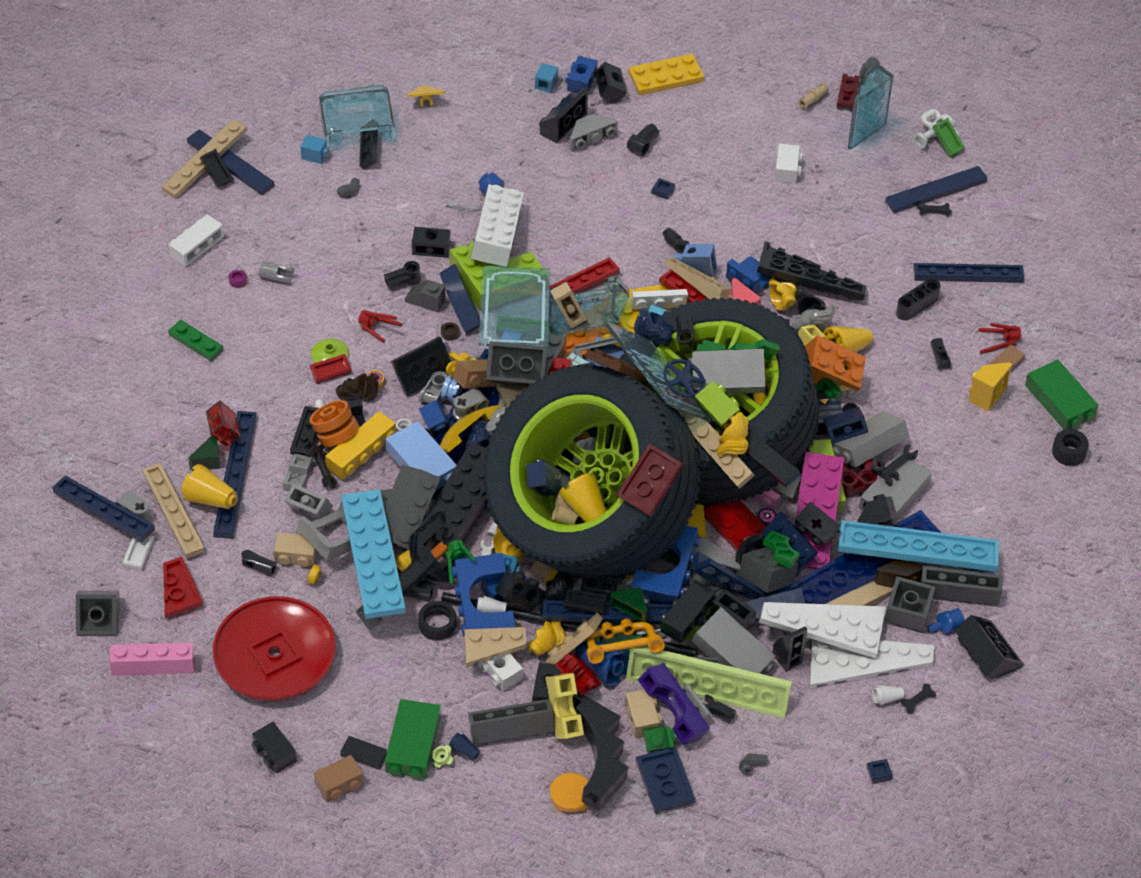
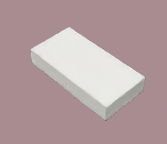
[122,535,154,571]

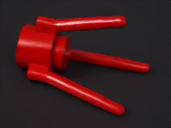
[358,310,402,342]
[978,323,1021,354]

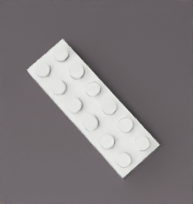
[471,184,523,267]

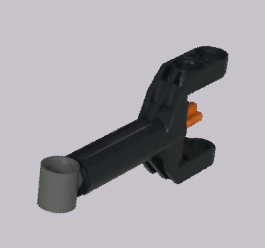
[356,511,469,629]

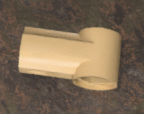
[552,493,578,525]

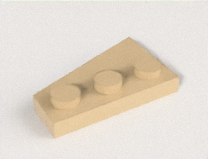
[545,612,603,664]
[464,627,527,668]

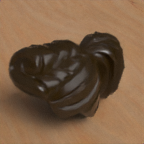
[336,373,380,401]

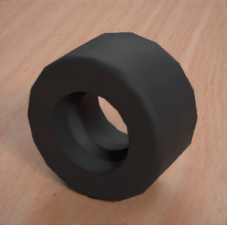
[1052,429,1089,466]

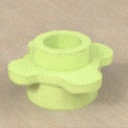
[432,745,454,768]

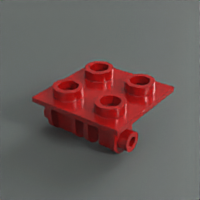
[555,653,601,695]

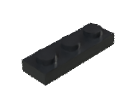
[359,120,378,170]
[290,406,319,456]

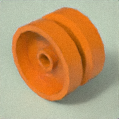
[310,400,359,447]

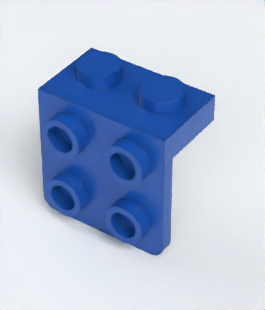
[726,256,776,294]

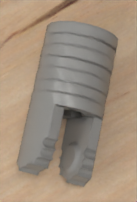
[259,261,295,284]

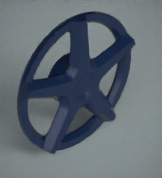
[663,359,706,397]

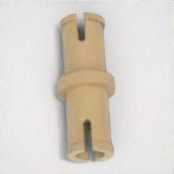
[798,83,829,109]

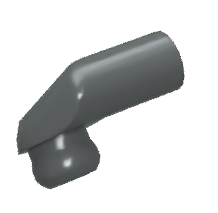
[337,178,360,197]
[739,753,768,774]

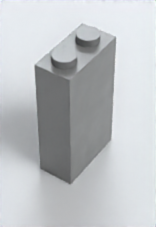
[689,349,765,394]
[831,411,910,467]
[859,453,932,526]
[691,607,775,674]

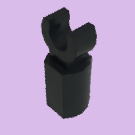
[703,694,736,723]

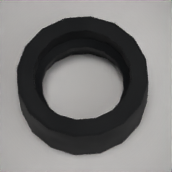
[418,601,456,640]

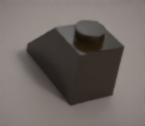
[874,559,922,588]

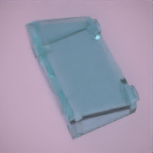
[319,85,396,147]
[547,275,630,336]

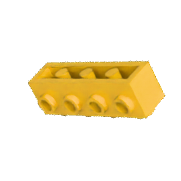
[325,411,396,480]

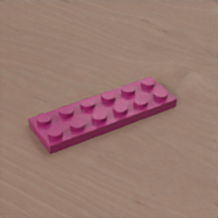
[795,452,844,571]

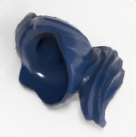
[634,307,673,346]
[466,420,491,449]

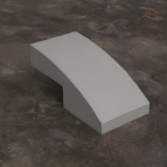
[283,454,313,490]

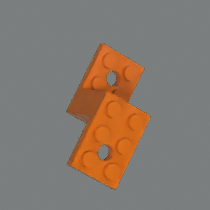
[805,335,866,391]

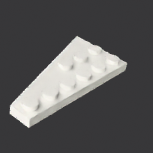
[759,602,886,658]
[809,639,934,689]

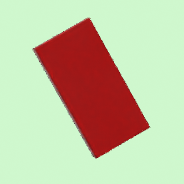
[309,354,352,384]

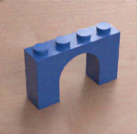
[631,525,701,604]
[451,553,516,636]

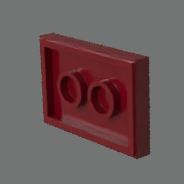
[616,443,684,517]

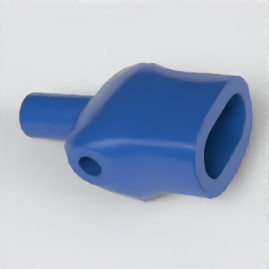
[927,608,965,635]

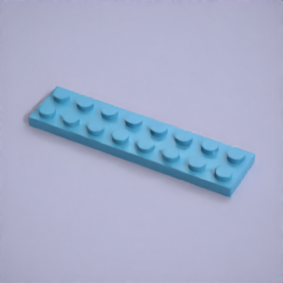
[341,489,406,619]
[838,520,999,572]

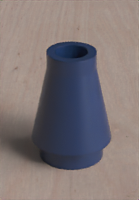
[448,732,481,761]

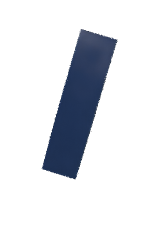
[439,264,483,334]

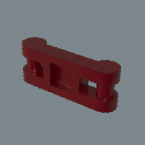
[836,73,860,110]

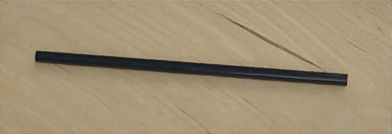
[441,592,697,657]

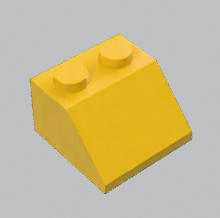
[968,362,1012,411]

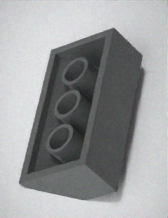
[384,465,440,551]

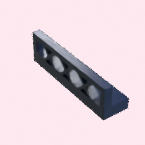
[692,551,764,602]

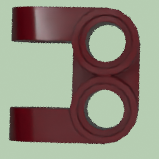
[841,458,877,498]

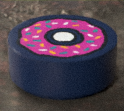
[757,508,777,527]

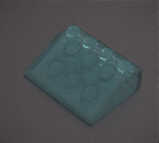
[848,64,894,150]

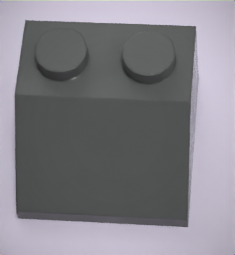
[76,590,120,635]

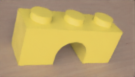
[546,673,584,739]

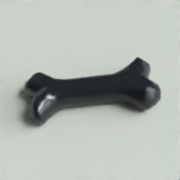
[917,202,952,216]
[901,683,936,713]

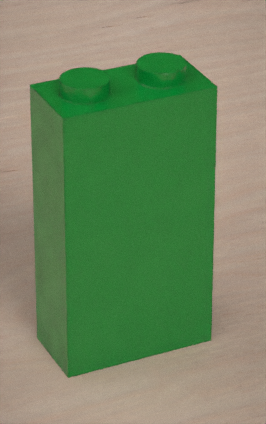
[1025,359,1099,430]
[385,699,441,779]

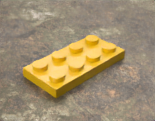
[628,53,704,95]

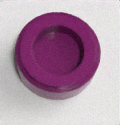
[228,270,247,288]

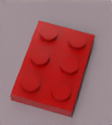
[704,500,766,551]

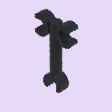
[302,441,337,488]
[870,444,918,486]

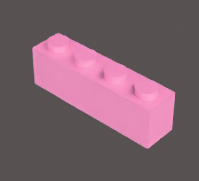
[110,642,195,676]

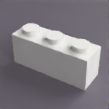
[168,214,224,267]

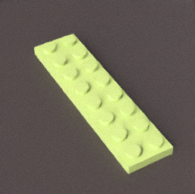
[626,646,792,718]

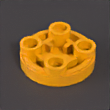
[550,773,588,812]

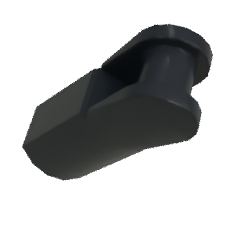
[930,338,951,369]
[241,550,276,576]

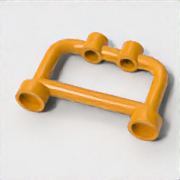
[586,619,665,664]

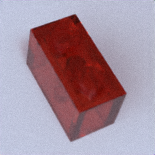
[206,400,240,447]

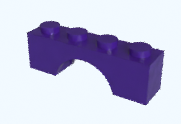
[638,663,710,745]

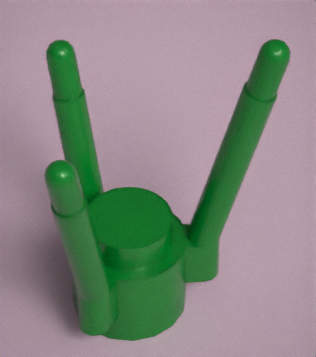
[445,540,476,584]

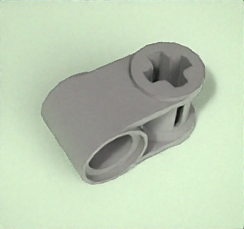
[419,371,448,404]
[453,388,490,420]
[114,490,151,522]

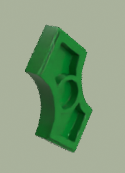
[728,339,780,360]
[763,531,800,568]

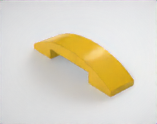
[440,406,501,453]

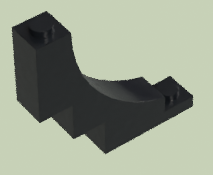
[572,691,629,811]

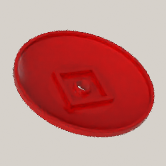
[213,596,336,701]

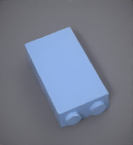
[386,421,456,492]

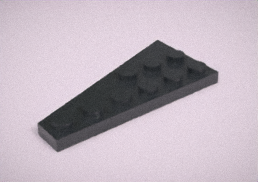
[757,241,867,301]

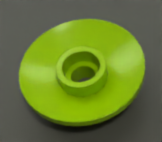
[311,338,349,363]

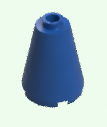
[575,639,630,686]

